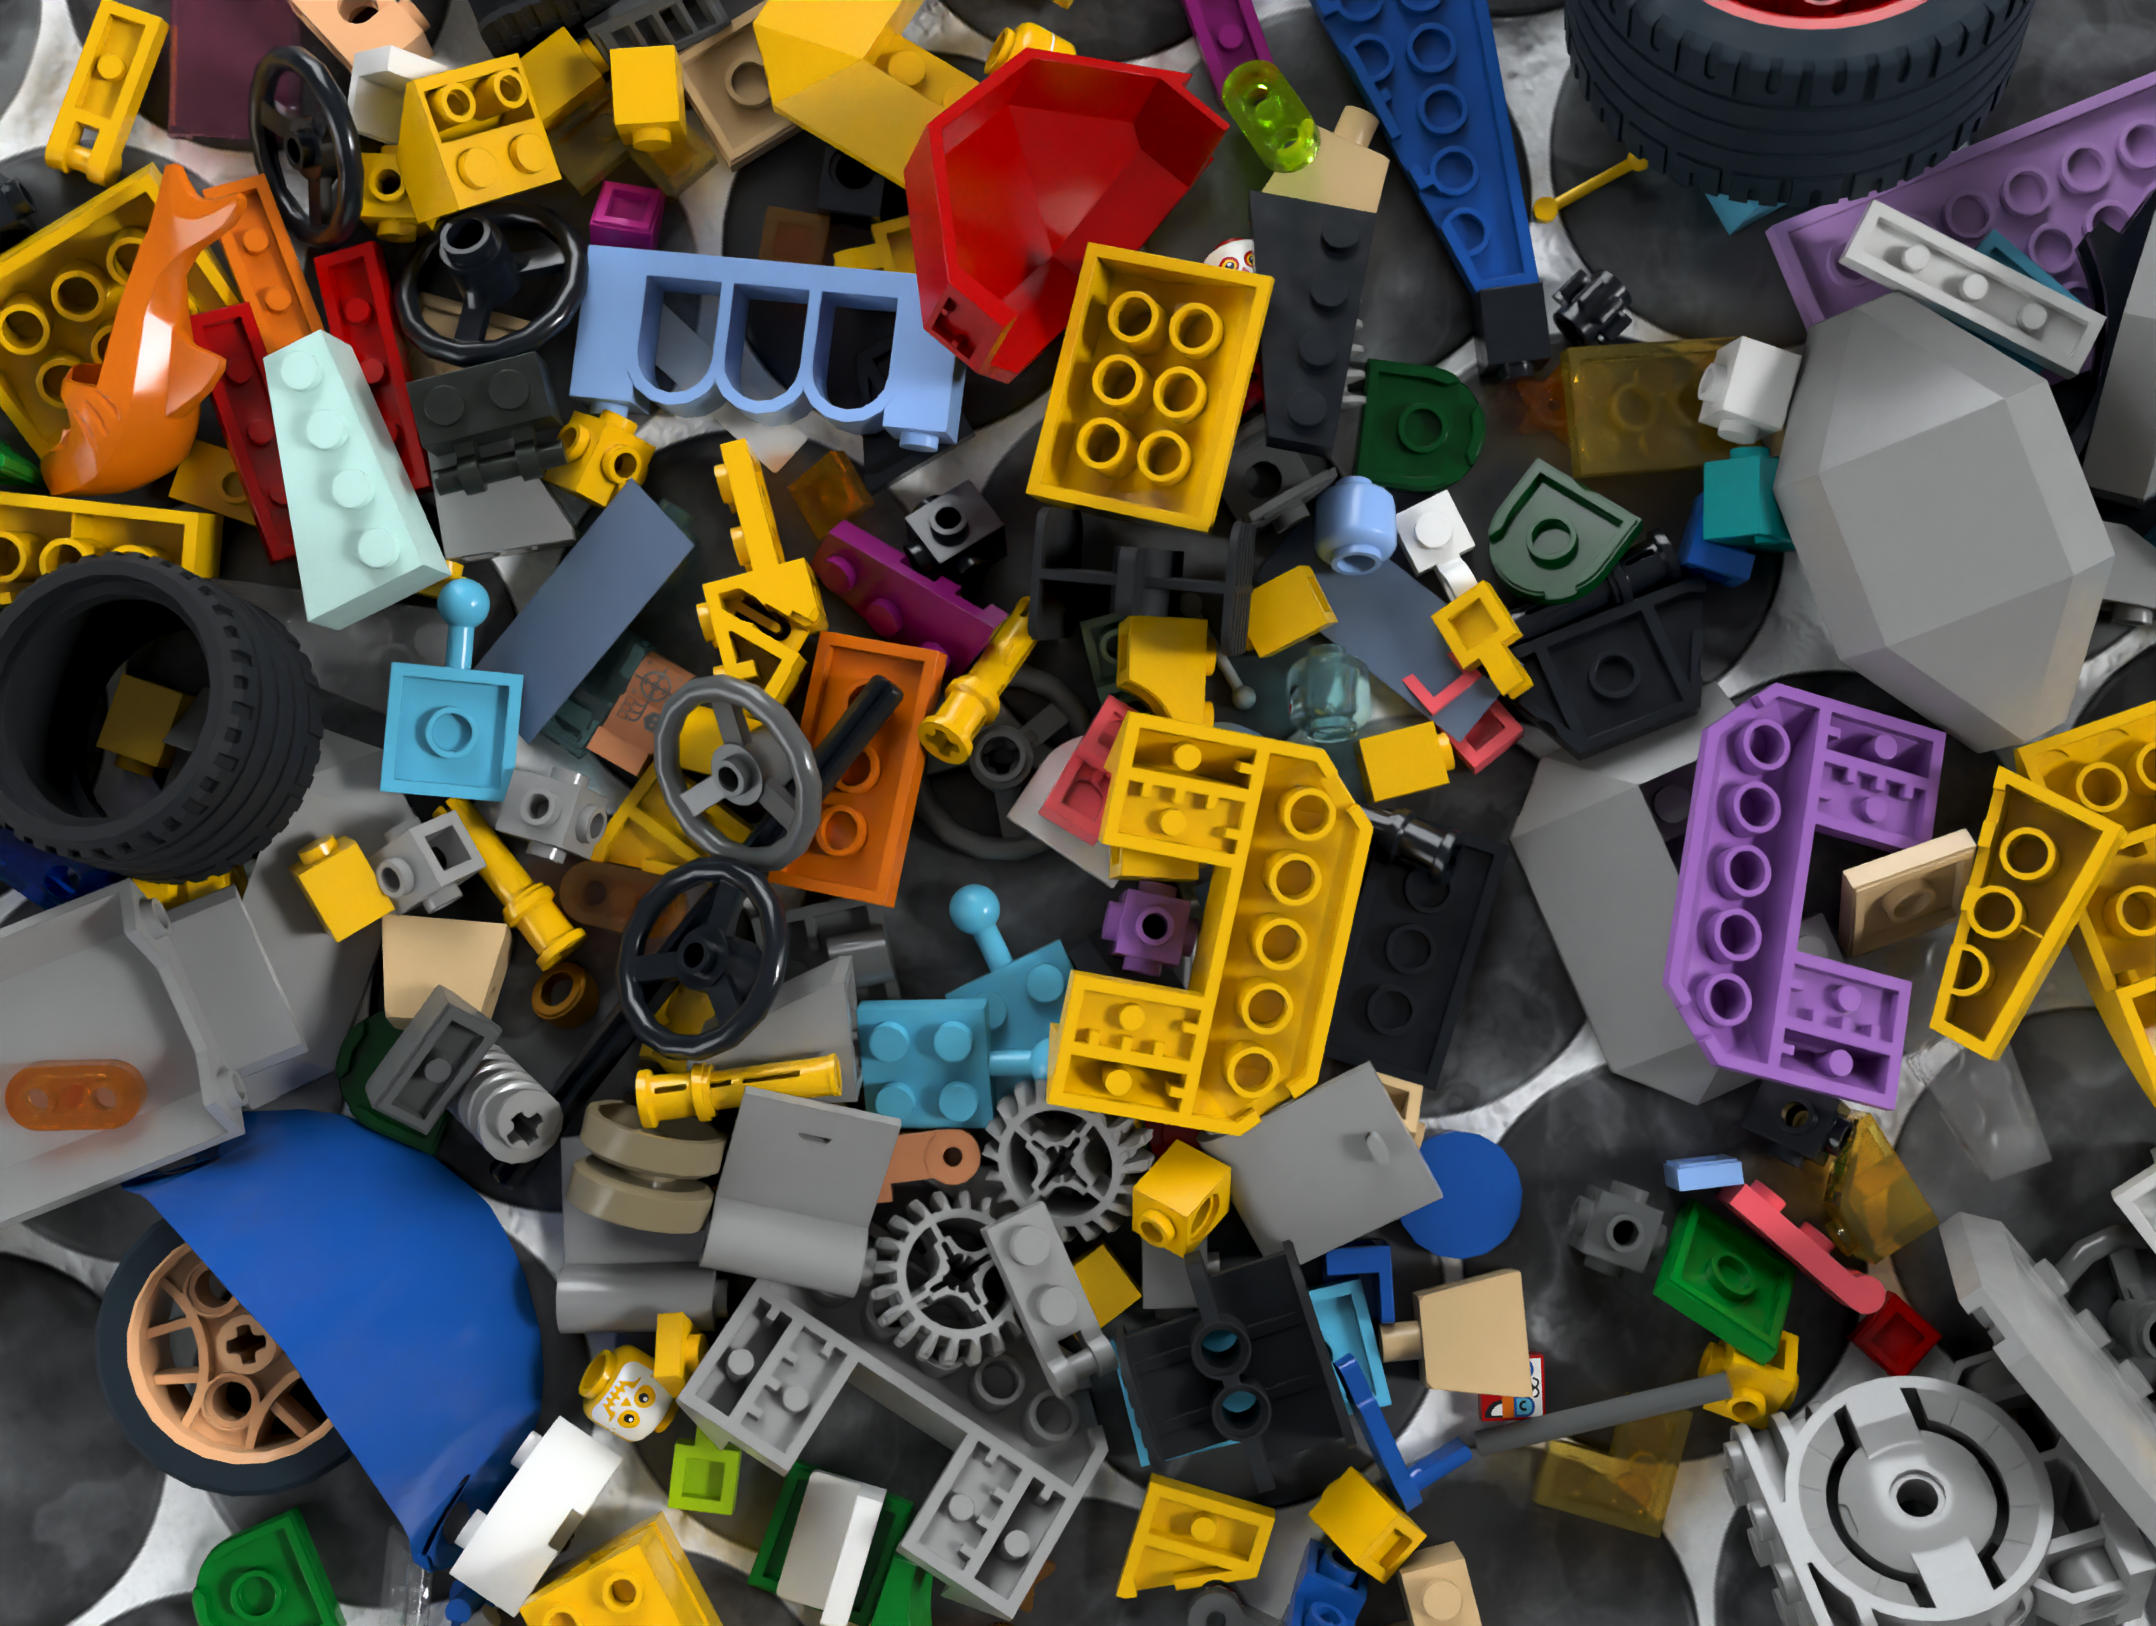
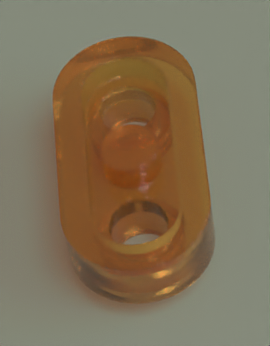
[559,861,690,938]
[5,1059,147,1131]

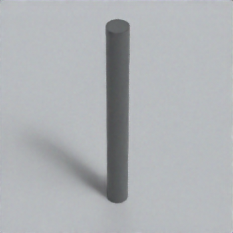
[1475,1371,1734,1457]

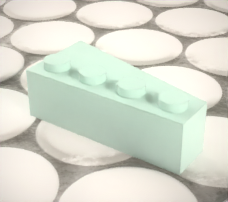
[263,329,451,631]

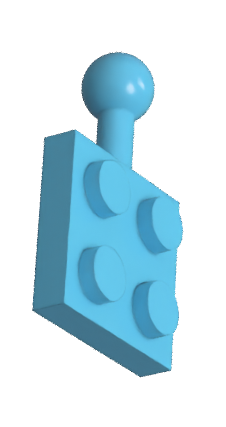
[380,578,524,802]
[945,884,1074,1104]
[856,999,1049,1129]

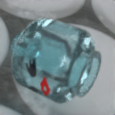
[1287,644,1372,743]

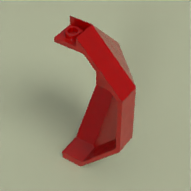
[903,47,1231,384]

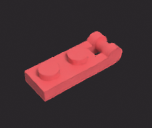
[1714,1179,1886,1314]

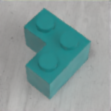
[1703,447,1796,554]

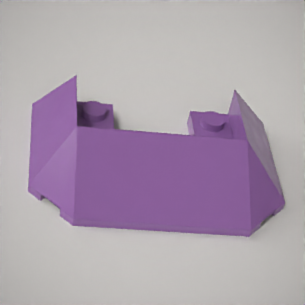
[1662,682,1946,1111]

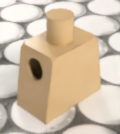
[1249,106,1390,225]
[382,914,515,1030]
[1378,1268,1533,1398]

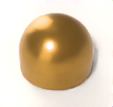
[531,962,599,1029]

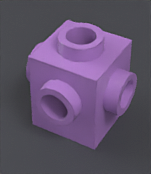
[1101,880,1198,977]

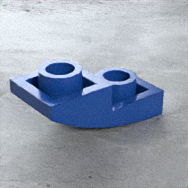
[1285,1538,1368,1626]

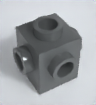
[1567,1179,1667,1278]

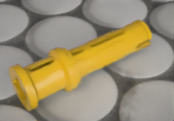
[917,596,1039,764]
[432,798,588,971]
[636,1053,842,1129]

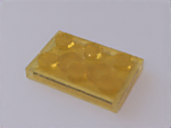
[1560,336,1762,479]

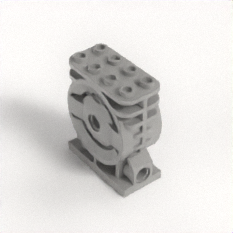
[1723,1350,2156,1626]

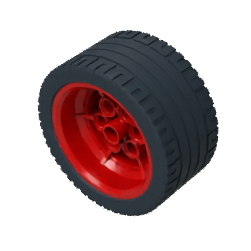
[1564,0,2036,207]

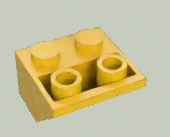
[396,53,562,224]

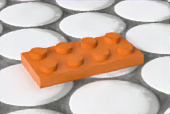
[767,630,948,908]

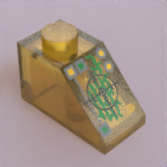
[1822,1109,1940,1265]

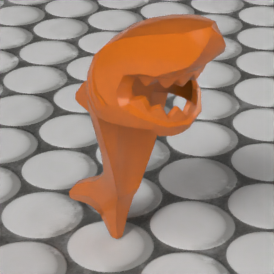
[40,163,247,497]

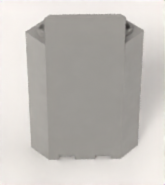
[0,878,310,1231]

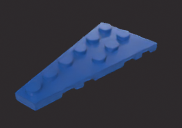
[1309,0,1539,298]

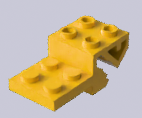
[696,438,829,720]

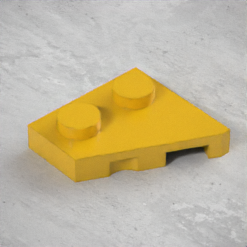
[591,760,755,884]
[1116,1473,1275,1599]

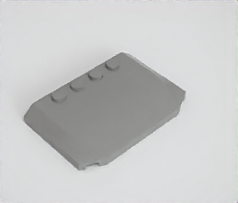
[1938,1211,2156,1547]

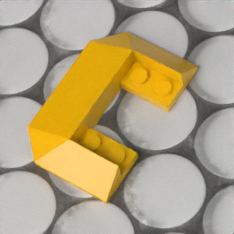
[753,0,1074,189]
[1046,710,1374,1136]

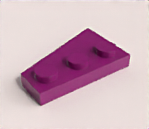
[809,520,1010,684]

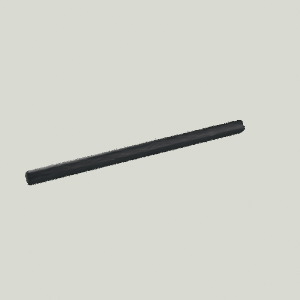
[489,674,904,1190]

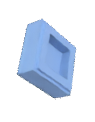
[1663,1154,1744,1192]

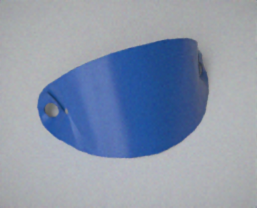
[121,1109,544,1573]

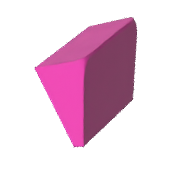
[589,181,666,251]

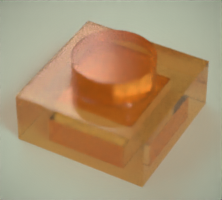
[758,206,832,266]
[788,451,875,540]

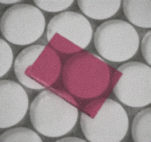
[167,0,302,141]

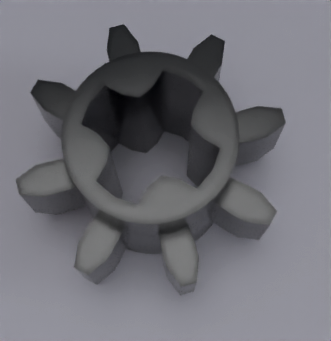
[1552,269,1632,348]

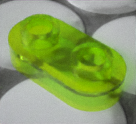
[1222,60,1321,174]

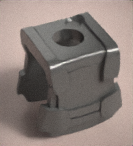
[1221,413,1338,535]

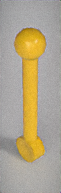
[1532,152,1649,224]

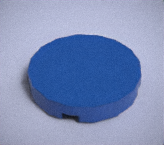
[1398,1130,1523,1260]

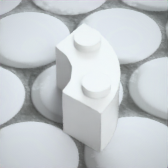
[449,1416,623,1618]

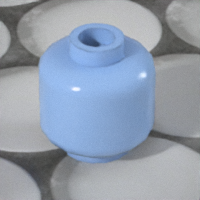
[1313,476,1397,576]

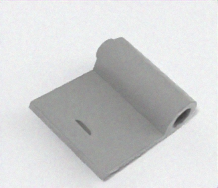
[1196,1061,1443,1265]
[699,1085,901,1298]
[556,1136,732,1334]

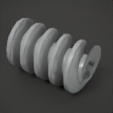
[446,1044,563,1164]

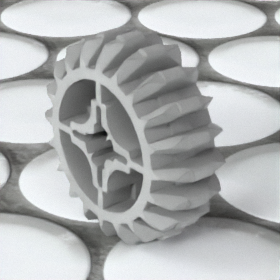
[982,1078,1157,1243]
[868,1190,1024,1368]

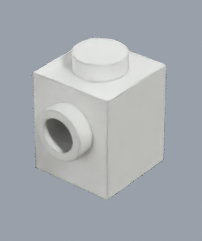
[1698,336,1802,444]

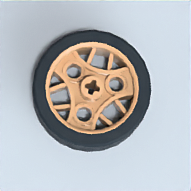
[95,1218,354,1497]

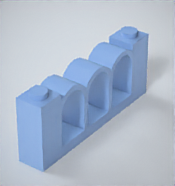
[569,244,967,452]

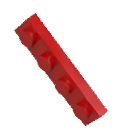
[313,241,434,496]
[190,301,297,566]

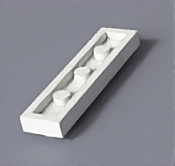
[1838,199,2107,380]

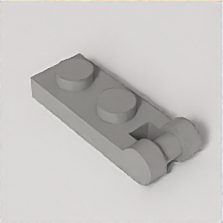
[980,1201,1119,1398]

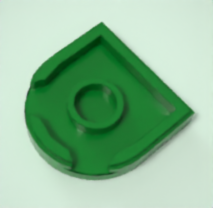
[192,1505,347,1626]

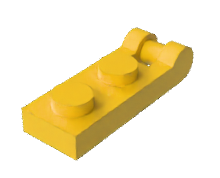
[44,0,170,188]

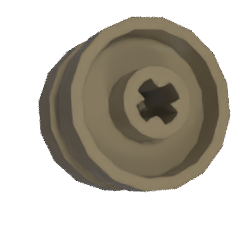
[565,1100,729,1234]

